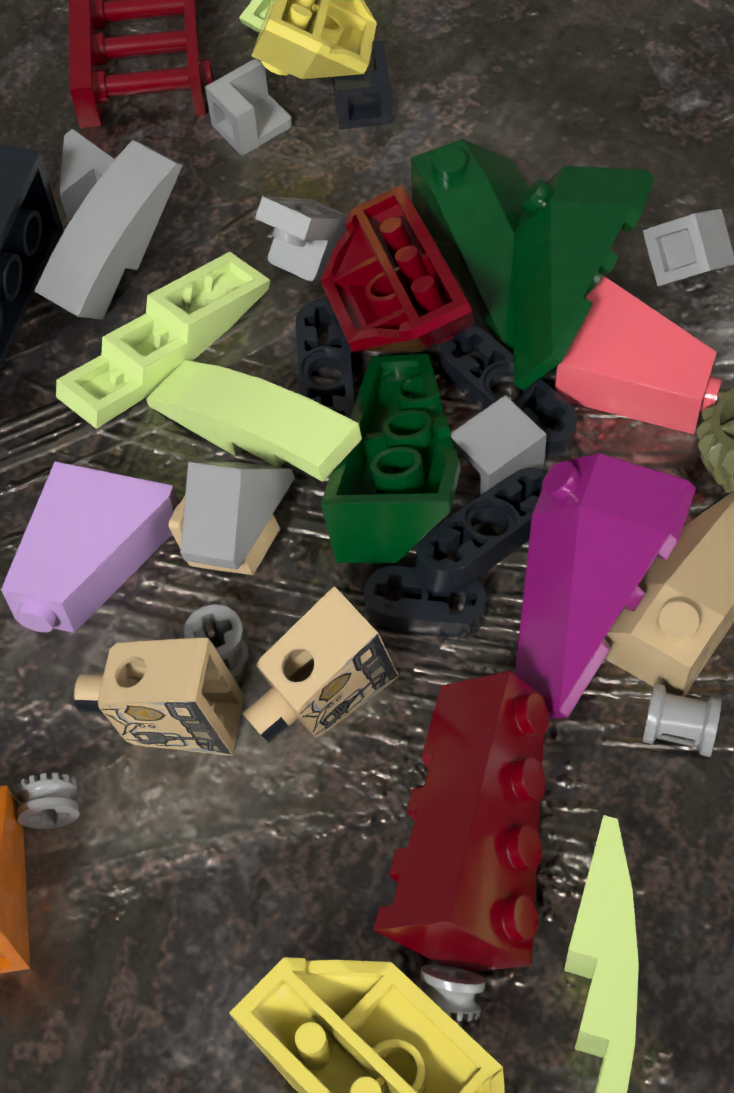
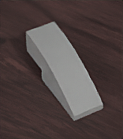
[35,140,183,320]

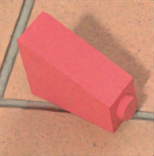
[555,275,722,435]

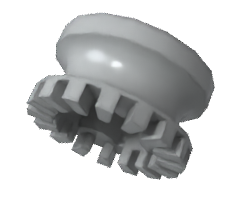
[15,773,80,829]
[419,965,486,1022]

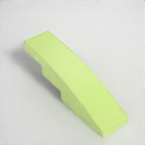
[56,252,270,429]
[146,360,362,482]
[564,815,639,1093]

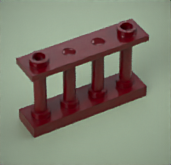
[69,0,213,128]

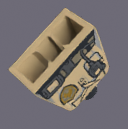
[242,586,399,744]
[74,638,245,756]

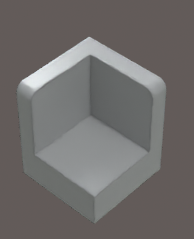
[205,58,292,156]
[642,209,734,286]
[451,395,547,495]

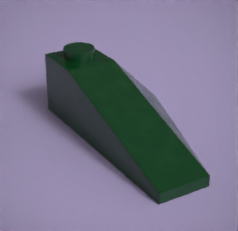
[411,139,529,355]
[514,166,655,390]
[321,354,461,564]

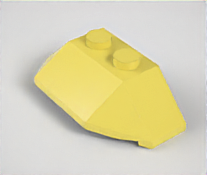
[251,0,377,79]
[229,957,505,1093]

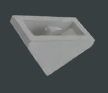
[180,462,295,570]

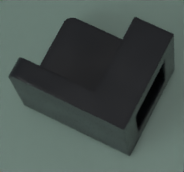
[333,40,392,130]

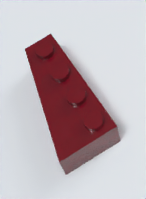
[373,671,549,972]

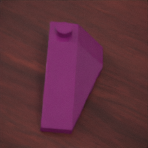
[515,453,696,719]

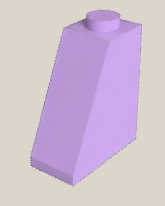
[1,461,178,633]

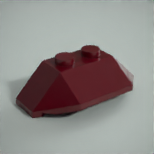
[320,185,473,351]

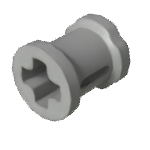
[183,604,250,681]
[642,683,722,757]

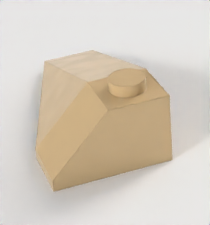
[605,492,734,697]

